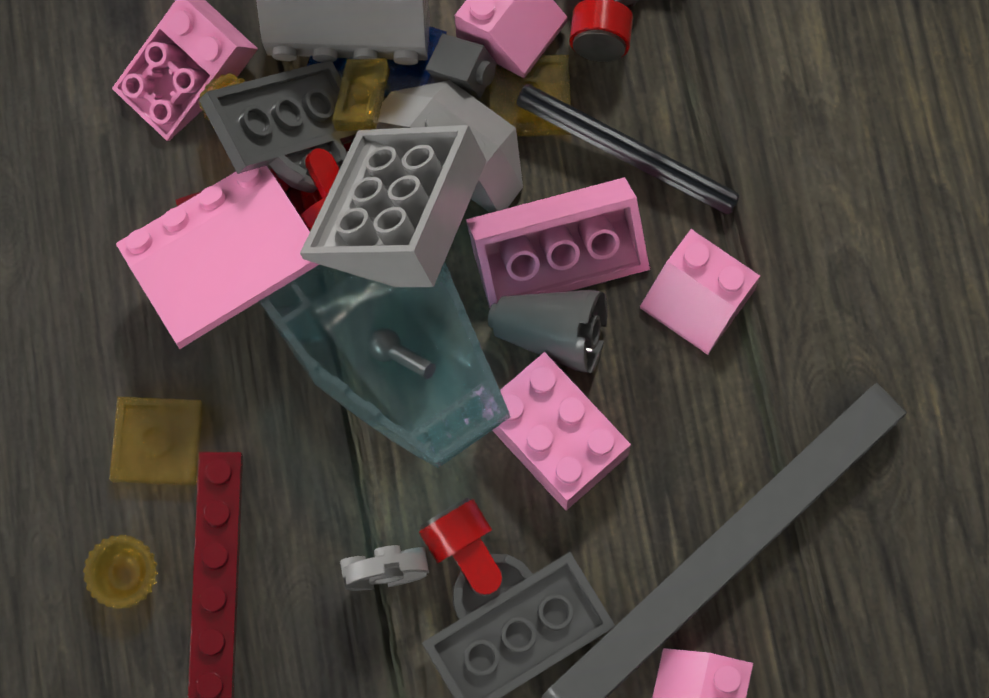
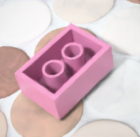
[481,352,631,511]

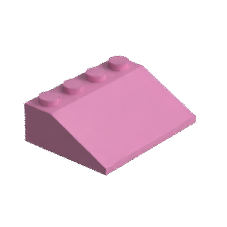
[116,166,320,349]

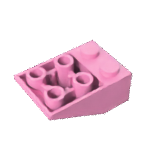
[112,0,258,141]

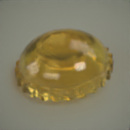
[83,535,158,609]

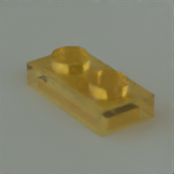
[332,58,390,131]

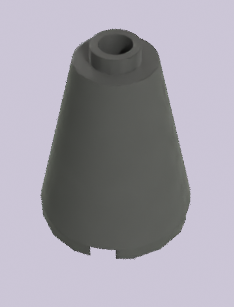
[488,289,608,373]

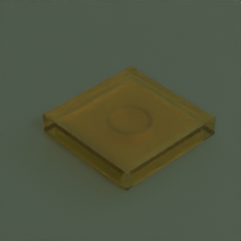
[489,55,571,136]
[109,397,203,486]

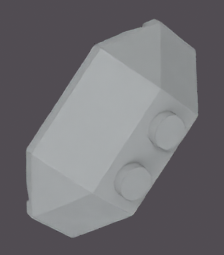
[367,80,523,213]

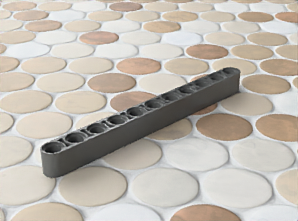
[542,383,907,698]

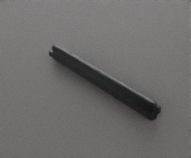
[517,84,740,214]

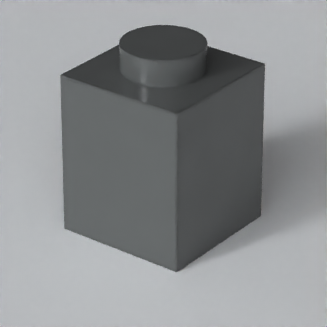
[426,33,497,99]

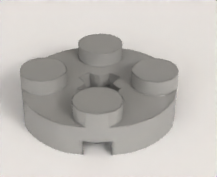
[340,545,429,591]

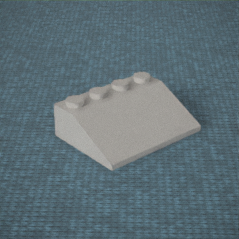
[256,0,430,65]
[300,125,486,287]

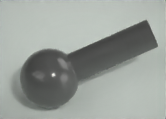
[368,328,436,379]

